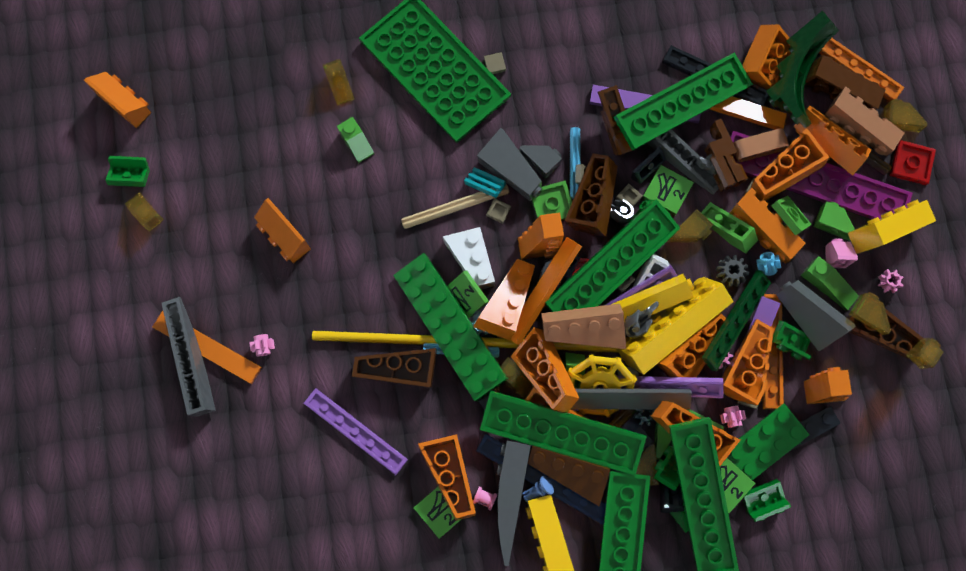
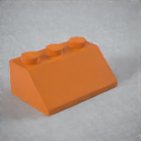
[742,24,791,90]
[84,72,152,128]
[254,198,311,264]

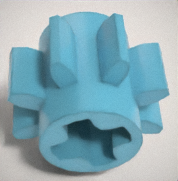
[756,252,781,276]

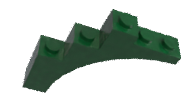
[766,11,839,128]

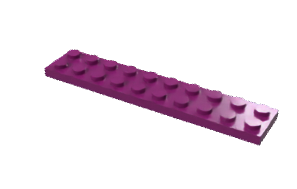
[730,131,913,219]

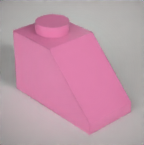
[825,239,858,268]

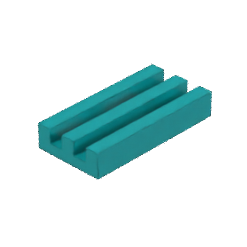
[464,167,506,198]

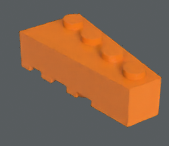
[793,106,872,176]
[656,313,726,377]
[511,327,579,413]

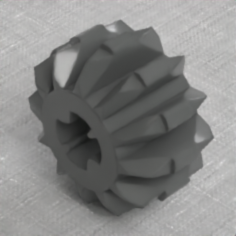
[715,255,749,288]

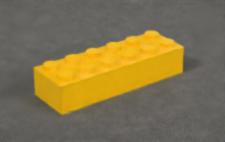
[616,277,734,375]

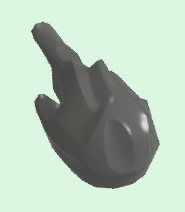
[609,200,634,224]
[624,301,659,338]

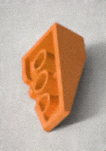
[722,319,774,406]

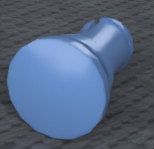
[522,476,554,503]

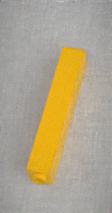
[610,274,694,322]

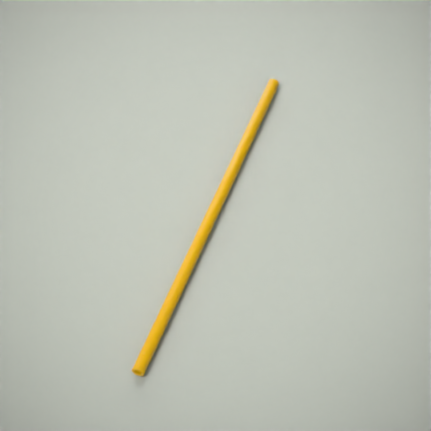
[312,331,618,352]

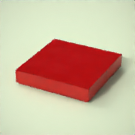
[890,140,936,185]

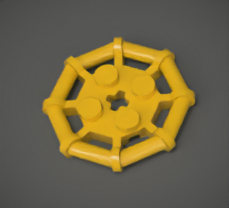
[567,354,637,418]

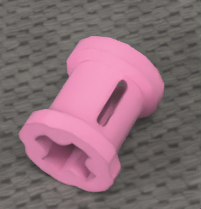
[473,486,497,511]

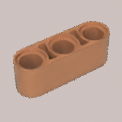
[733,128,789,162]

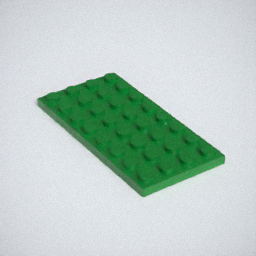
[359,0,511,144]

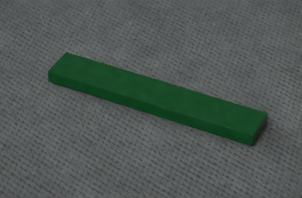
[702,270,771,371]

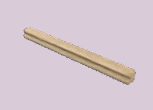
[401,184,509,229]

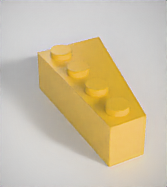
[848,199,936,254]
[525,495,574,571]

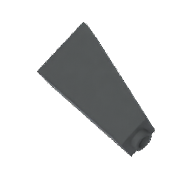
[477,128,542,201]
[777,280,856,351]

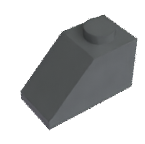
[519,145,562,179]

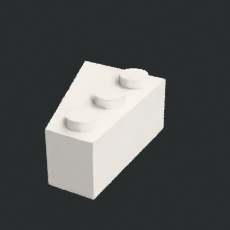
[443,227,495,290]

